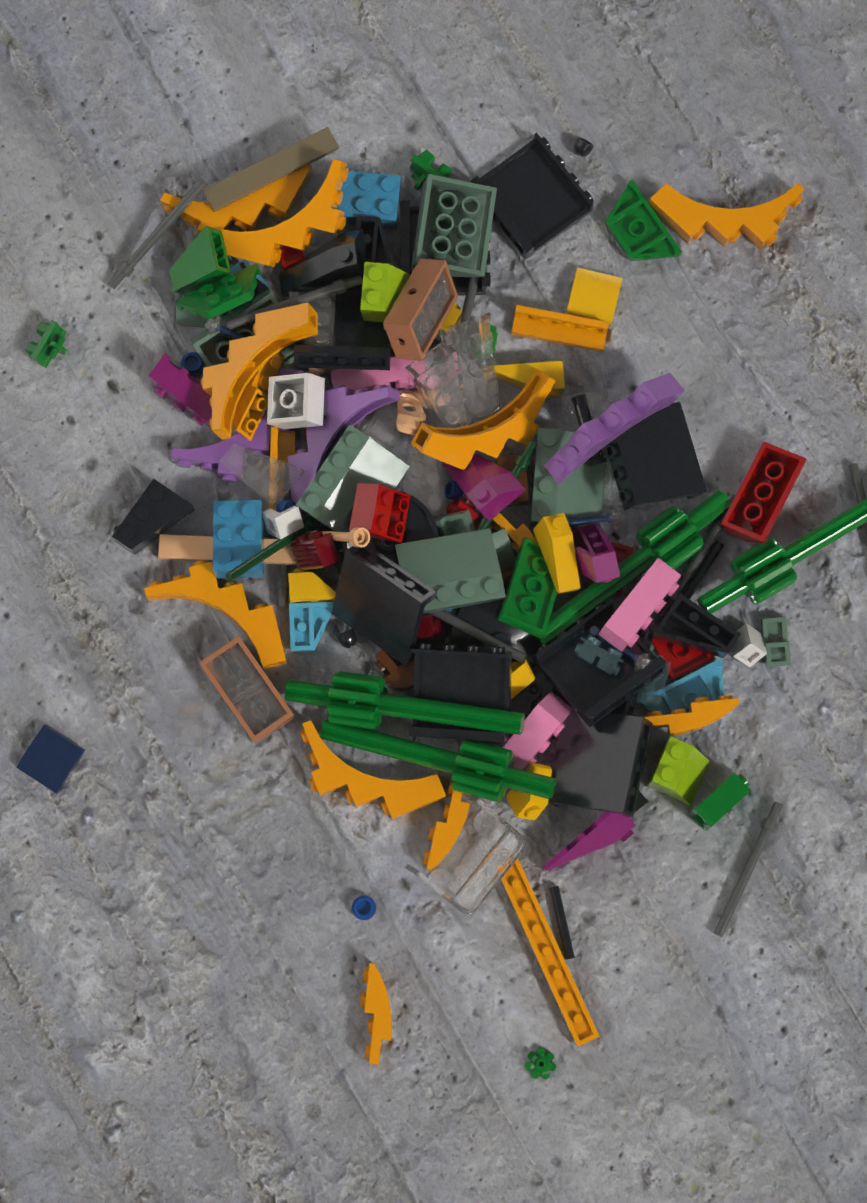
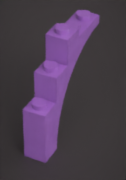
[171,368,303,483]
[544,373,685,484]
[288,384,400,515]

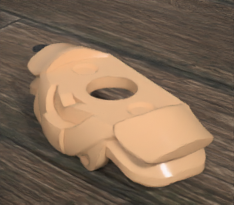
[396,390,427,435]

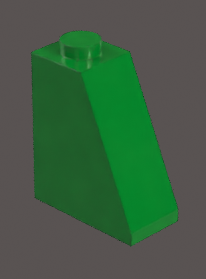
[169,227,231,295]
[689,772,751,831]

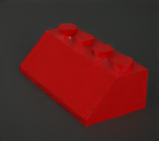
[721,442,807,543]

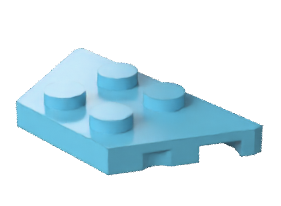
[639,658,724,715]

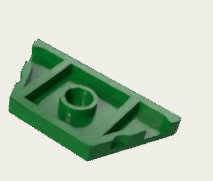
[605,179,682,262]
[175,263,261,319]

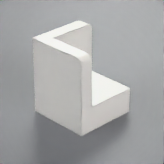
[262,506,304,539]
[732,623,767,667]

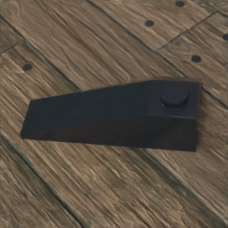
[279,228,367,297]

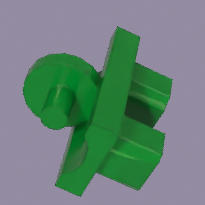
[410,150,452,191]
[25,320,67,368]

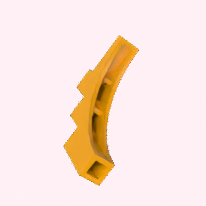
[221,159,349,267]
[160,164,313,234]
[649,183,805,250]
[201,303,318,440]
[411,369,556,471]
[144,560,287,669]
[300,720,446,820]

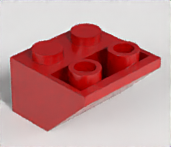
[349,483,410,543]

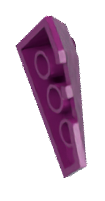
[439,453,525,521]
[542,812,635,872]

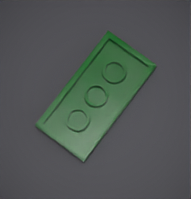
[498,537,557,639]

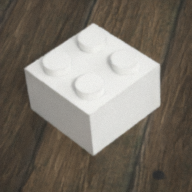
[267,373,325,429]

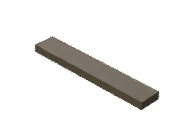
[203,127,339,212]

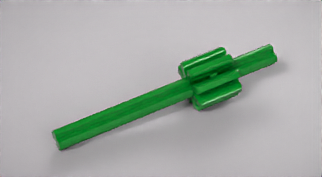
[535,490,731,645]
[697,498,867,614]
[284,671,525,735]
[320,719,556,802]

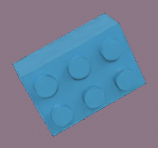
[336,171,401,229]
[213,500,264,578]

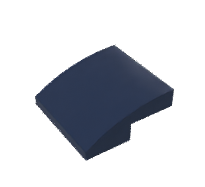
[16,724,85,794]

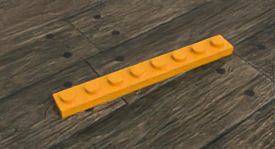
[495,857,600,1047]

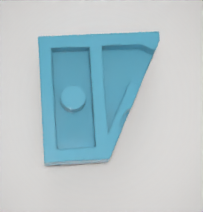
[289,602,334,652]

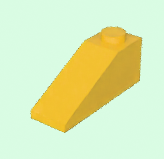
[491,361,565,398]
[533,513,580,594]

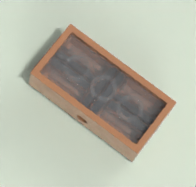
[383,259,458,361]
[199,636,295,745]

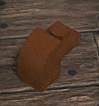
[375,650,415,691]

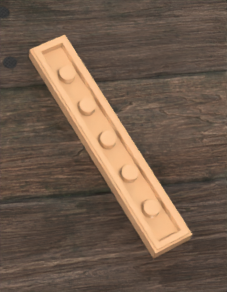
[158,534,297,565]

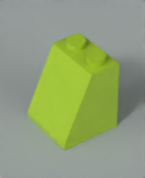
[360,262,411,322]
[646,736,710,806]

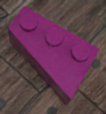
[148,353,212,427]
[571,523,620,583]

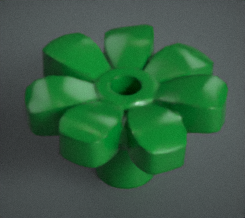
[525,1048,556,1079]

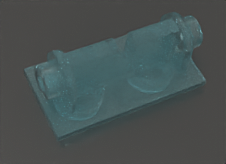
[574,635,625,675]
[636,655,671,708]

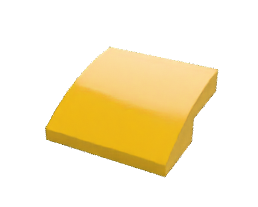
[566,267,622,325]

